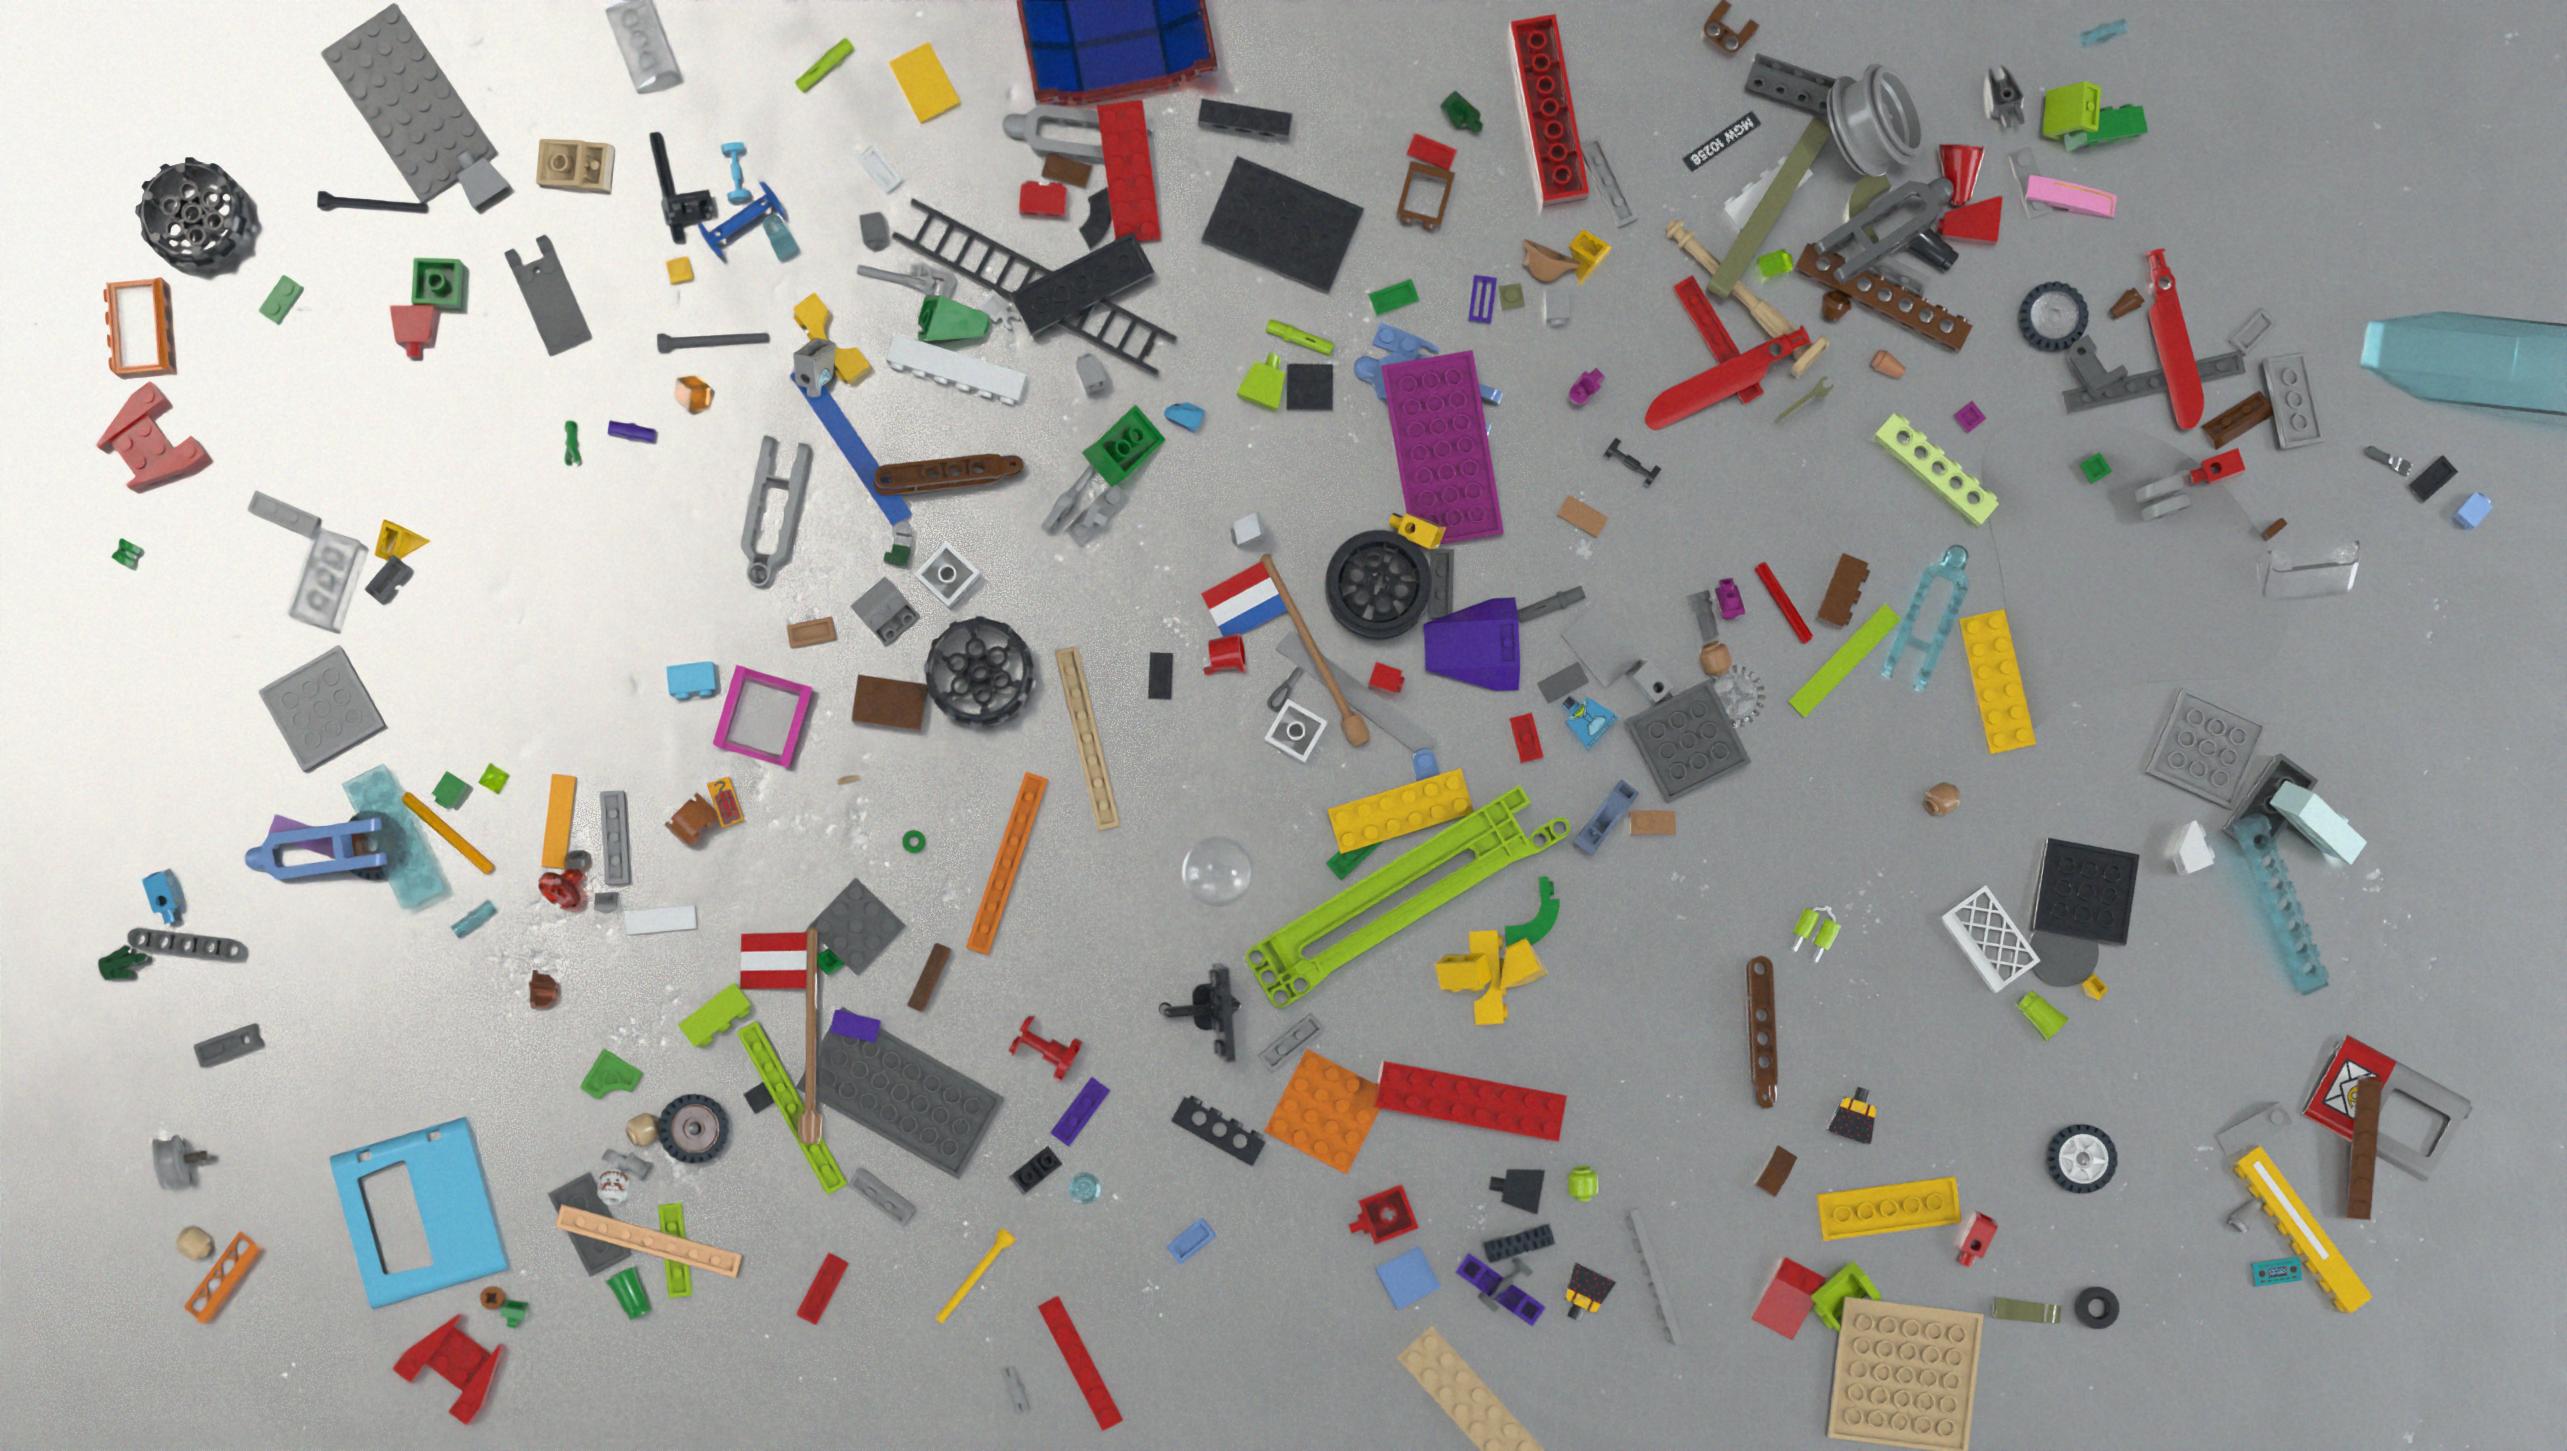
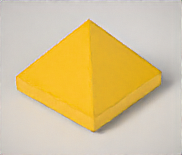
[2083,973,2109,1001]

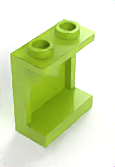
[2043,81,2101,140]
[1811,1261,1882,1333]

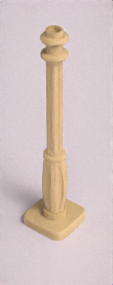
[1665,219,1830,379]

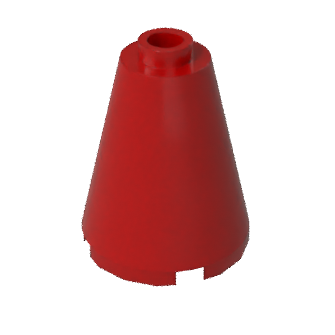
[1939,144,1985,205]

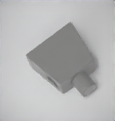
[455,149,509,209]

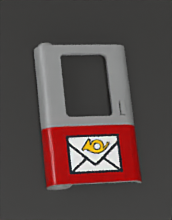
[2302,1034,2473,1182]

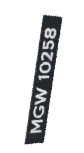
[1682,111,1761,172]

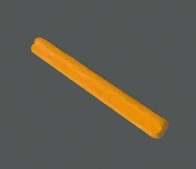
[401,792,494,874]

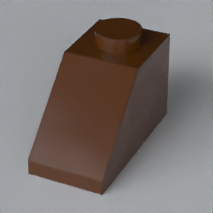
[1754,1145,1797,1197]

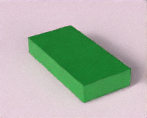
[1368,278,1419,316]

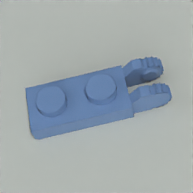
[1372,322,1440,360]

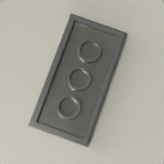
[547,1172,632,1277]

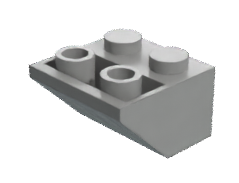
[850,576,920,647]

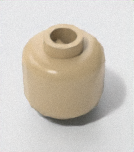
[625,1112,659,1147]
[175,1226,212,1261]

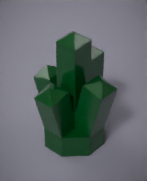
[1440,91,1484,133]
[98,945,147,981]

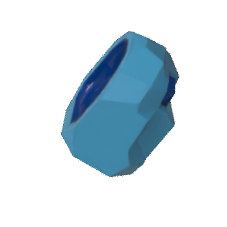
[1164,402,1205,432]

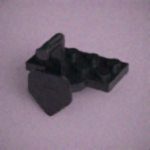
[1159,963,1241,1062]

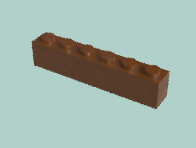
[2346,1075,2382,1220]

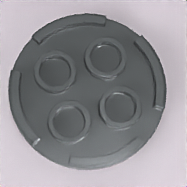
[2028,930,2099,987]

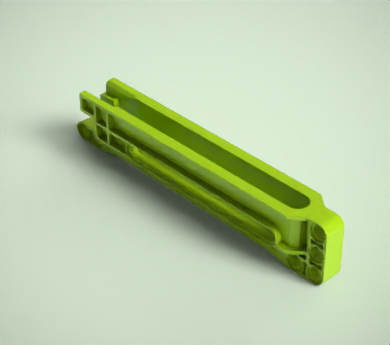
[1246,785,1570,1008]

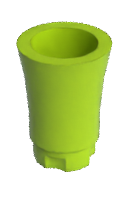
[2017,990,2070,1042]

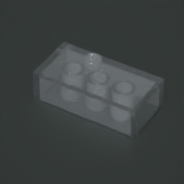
[285,525,361,630]

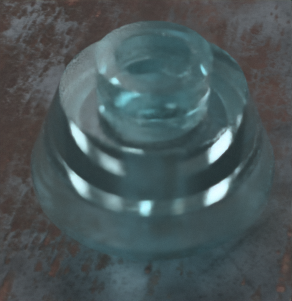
[1069,1172,1101,1204]

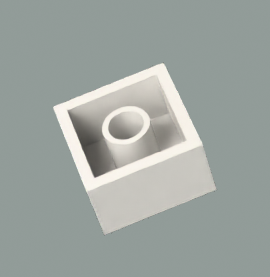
[914,541,981,609]
[1264,699,1328,764]

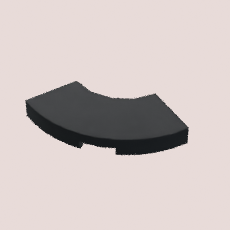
[1078,187,1112,250]

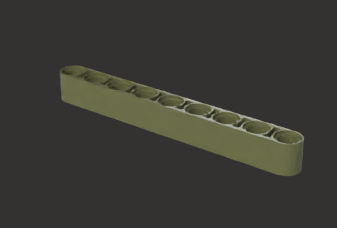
[1706,116,1832,300]

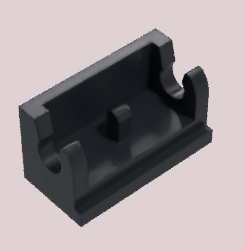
[660,189,714,226]

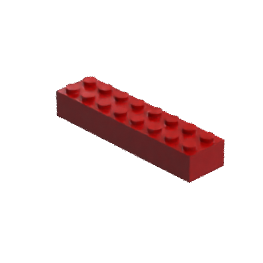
[1509,14,1589,206]
[1373,1061,1567,1142]

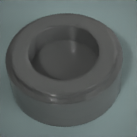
[565,850,589,869]

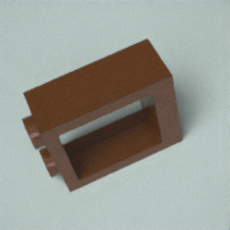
[1396,161,1455,231]

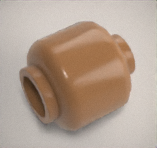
[1699,641,1733,677]
[1925,782,1960,816]

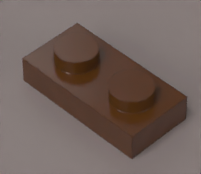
[1041,153,1092,189]

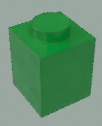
[431,771,469,809]

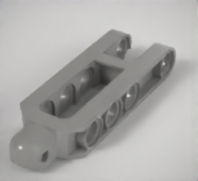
[1003,104,1154,162]
[740,435,810,587]

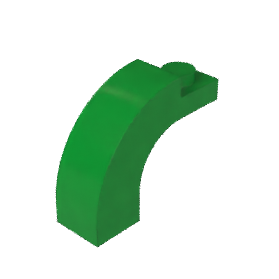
[1504,876,1560,948]

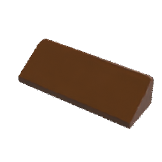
[2201,390,2274,450]
[908,943,952,1012]

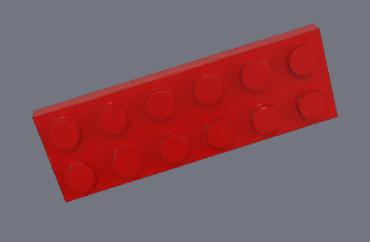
[1097,100,1162,241]

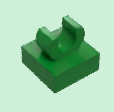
[500,1299,529,1328]

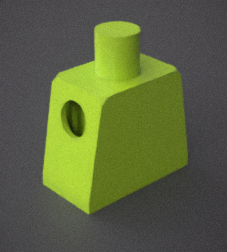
[1237,353,1285,412]

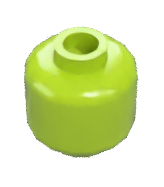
[1568,1166,1599,1202]

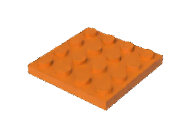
[1264,1048,1380,1174]

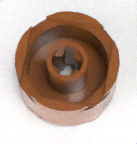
[664,792,717,845]

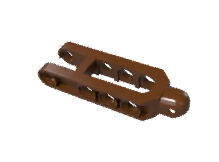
[874,453,1024,496]
[1746,956,1778,1109]

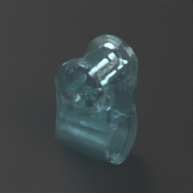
[763,215,800,261]

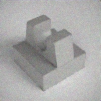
[1080,503,1108,529]

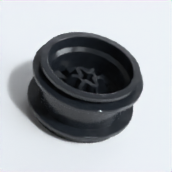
[1325,530,1432,640]

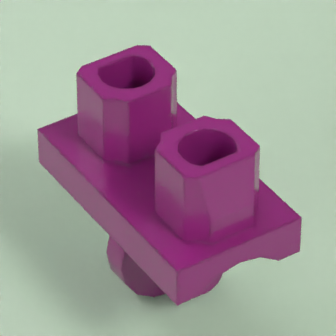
[1568,368,1605,406]
[1714,578,1745,619]

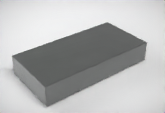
[1537,662,1589,704]

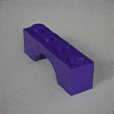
[1455,1253,1546,1327]

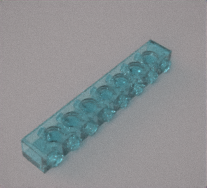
[2232,813,2329,997]

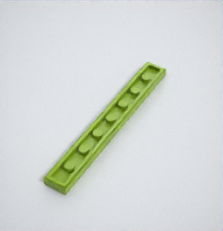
[736,1020,848,1195]

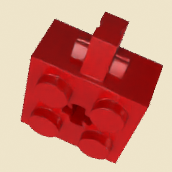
[1348,1184,1419,1245]

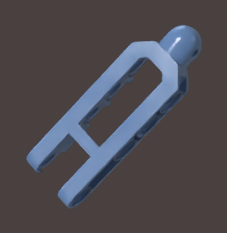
[1353,352,1503,435]
[244,818,388,880]

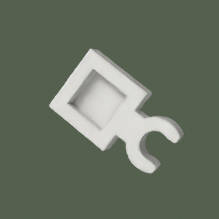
[978,290,1020,330]

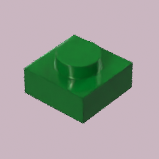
[2079,452,2112,484]

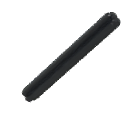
[649,131,685,243]

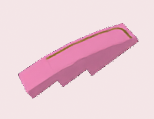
[2025,175,2117,218]

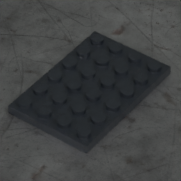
[1201,156,1364,294]

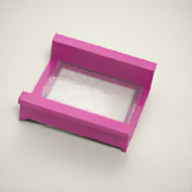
[712,664,812,767]

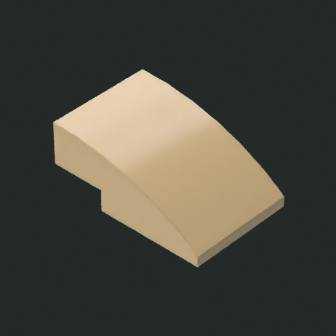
[535,138,614,192]

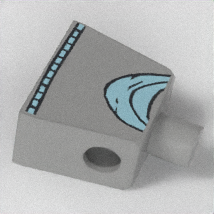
[793,337,836,397]
[1625,659,1673,703]

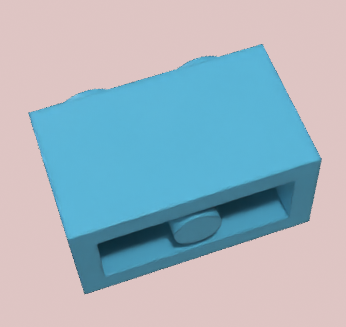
[666,661,717,699]

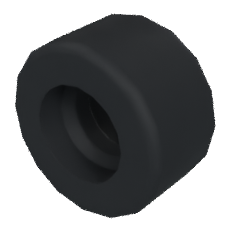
[2075,1287,2120,1329]

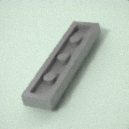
[1580,135,1639,228]
[600,790,629,885]

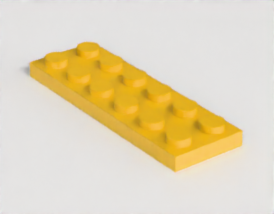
[1958,609,2036,755]
[1327,768,1474,854]

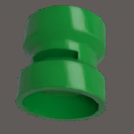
[110,538,142,568]

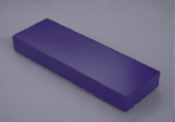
[1050,1077,1111,1147]

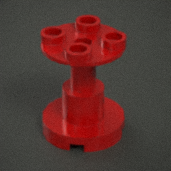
[1008,1015,1083,1083]

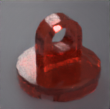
[538,868,583,911]

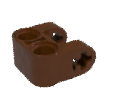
[1702,0,1760,57]

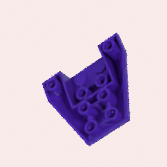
[1423,597,1520,691]

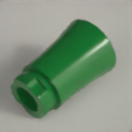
[604,1266,650,1320]

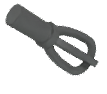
[1267,667,1304,712]

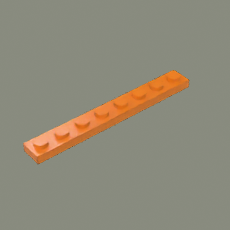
[966,771,1048,955]

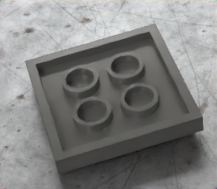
[807,877,906,976]

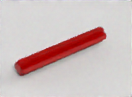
[1755,562,1813,644]

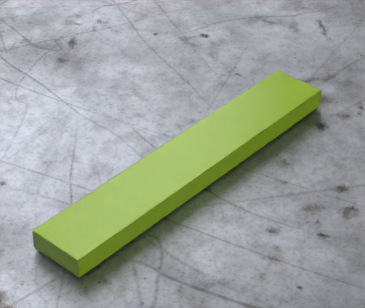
[1788,604,1901,718]

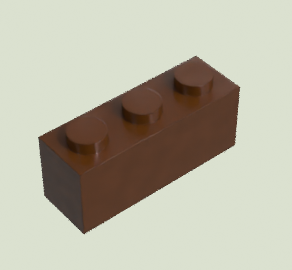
[1815,553,1870,630]

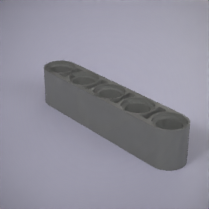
[127,927,245,961]

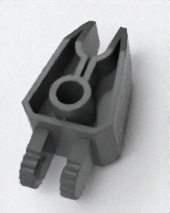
[1988,65,2025,129]

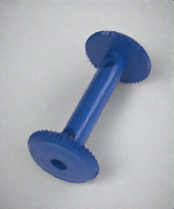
[698,181,784,257]

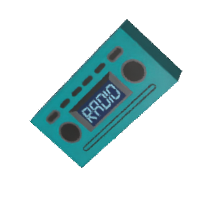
[2251,1257,2303,1287]

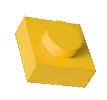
[665,256,694,285]

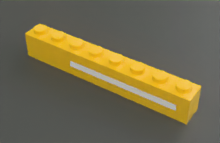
[2234,1145,2373,1314]

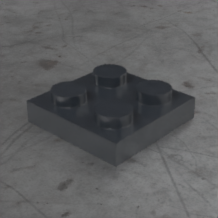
[1286,364,1333,411]

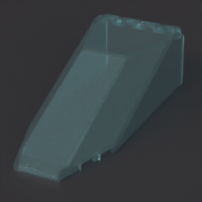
[2361,311,2567,427]

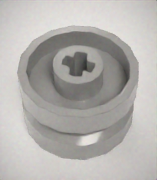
[2133,474,2193,523]

